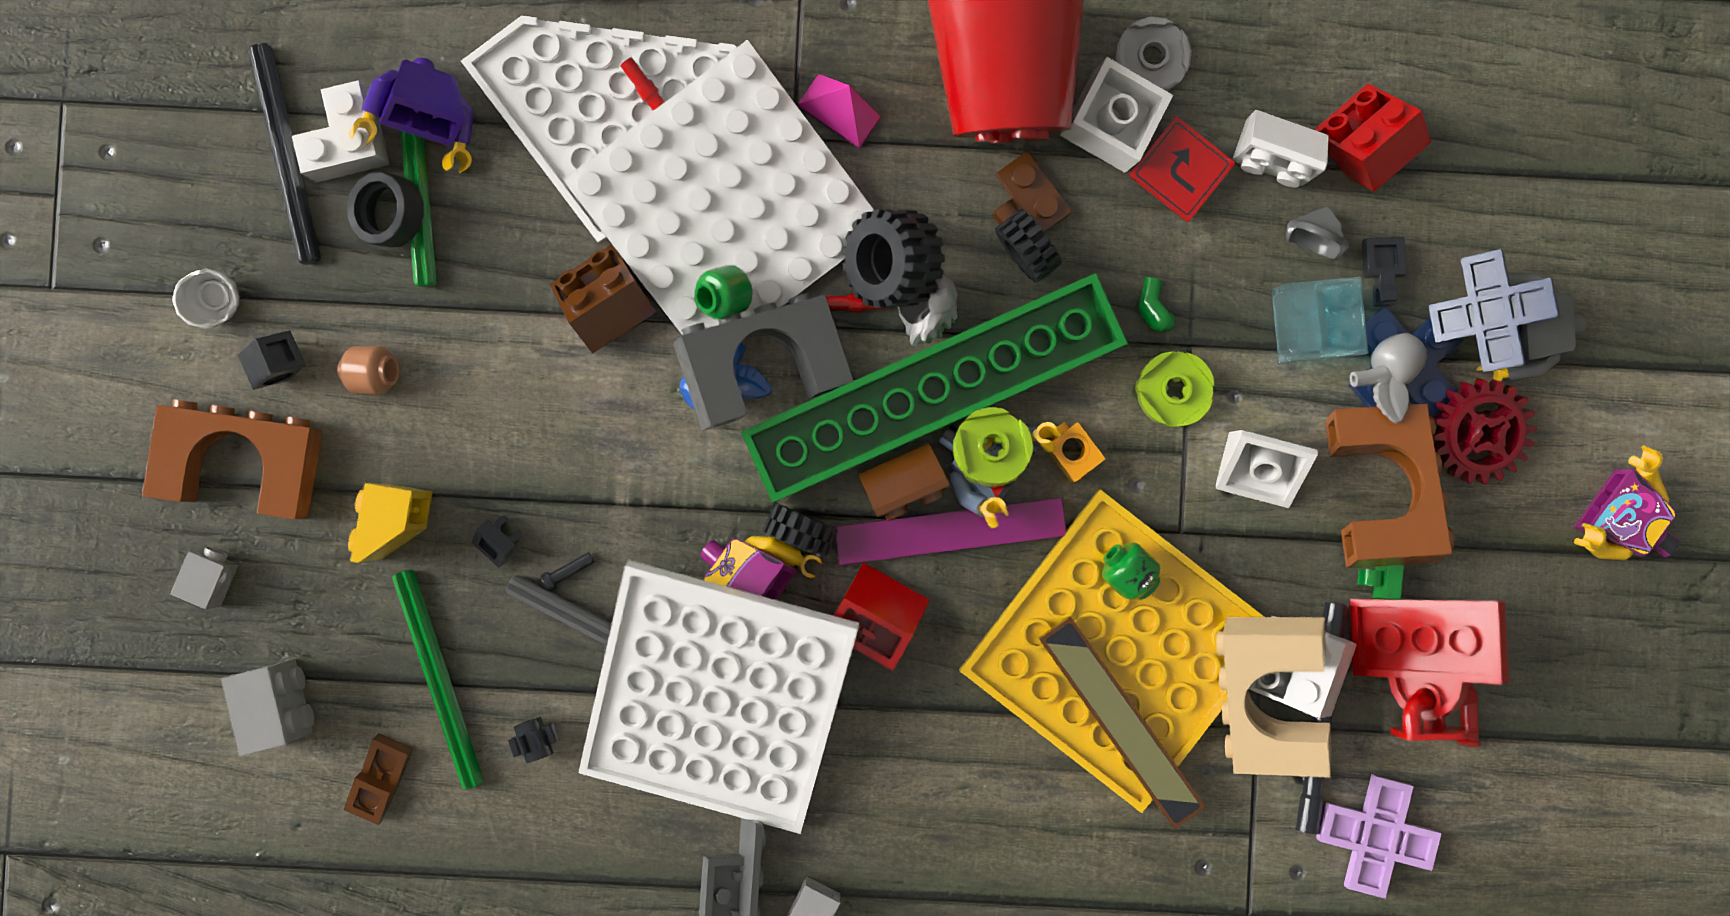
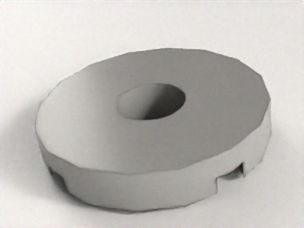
[1114,17,1192,91]

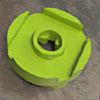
[1135,351,1214,428]
[953,407,1033,487]

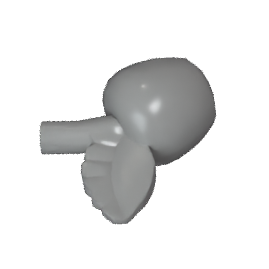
[1350,333,1427,423]

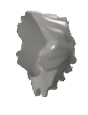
[898,274,958,346]

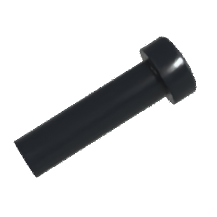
[541,552,595,591]

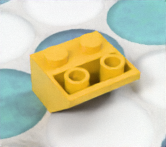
[348,483,433,563]

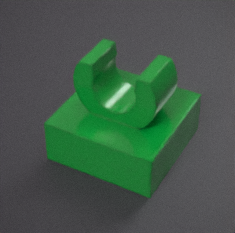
[1357,565,1404,600]

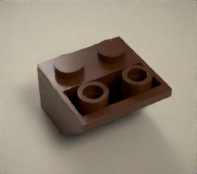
[550,244,657,354]
[858,443,949,521]

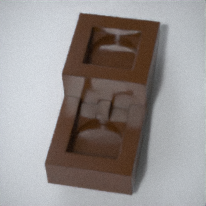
[344,733,413,825]

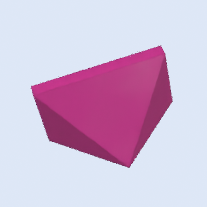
[797,74,881,149]

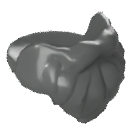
[1286,206,1349,260]

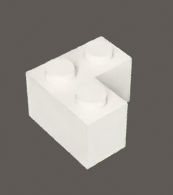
[292,81,390,183]

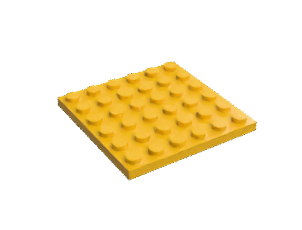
[959,489,1264,813]

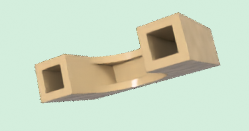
[1217,617,1332,777]

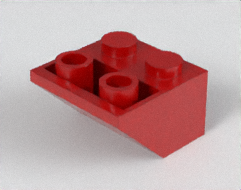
[1314,84,1431,192]
[833,562,930,670]

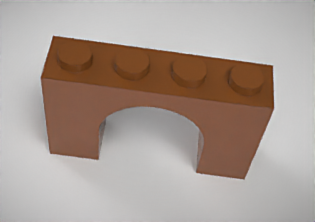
[142,399,323,519]
[1325,404,1455,568]

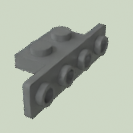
[699,818,766,916]

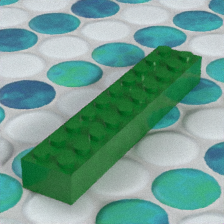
[741,273,1128,503]

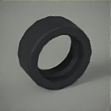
[347,172,424,248]

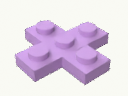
[1316,774,1442,899]

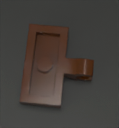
[992,151,1072,233]

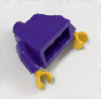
[349,58,474,173]

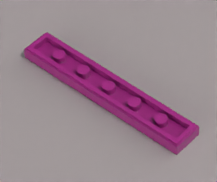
[835,498,1066,565]

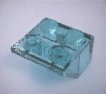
[1272,277,1368,364]

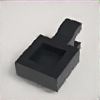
[1362,237,1407,306]

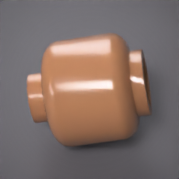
[337,345,399,395]

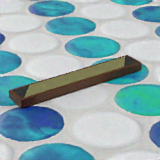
[1038,616,1206,830]

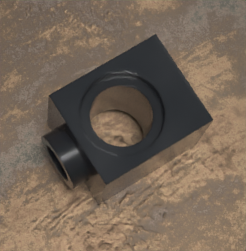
[238,330,306,390]

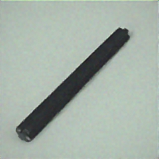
[249,43,321,265]

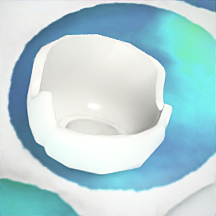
[172,268,240,329]

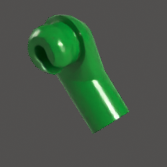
[1138,277,1176,332]

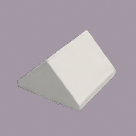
[1216,430,1318,508]

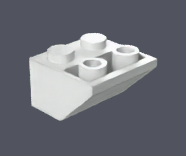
[1232,110,1328,187]
[1248,616,1357,718]

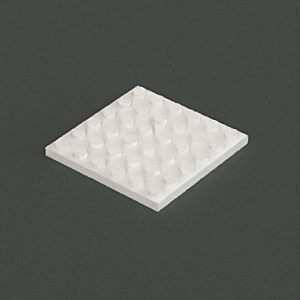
[563,40,874,335]
[578,560,859,834]

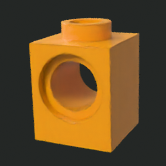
[1047,421,1106,483]

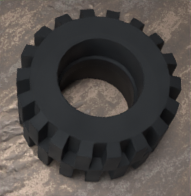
[842,210,945,308]

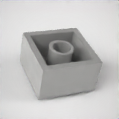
[221,659,314,756]

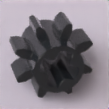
[508,717,559,763]

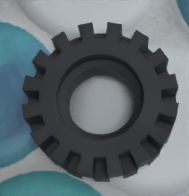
[995,209,1062,283]
[762,502,838,558]

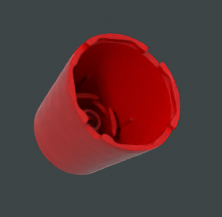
[928,0,1084,144]

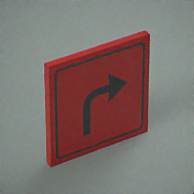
[1128,116,1235,223]

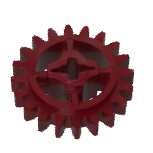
[1432,378,1538,485]

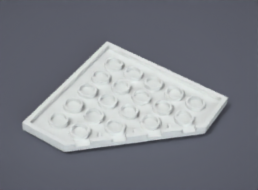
[461,15,737,245]

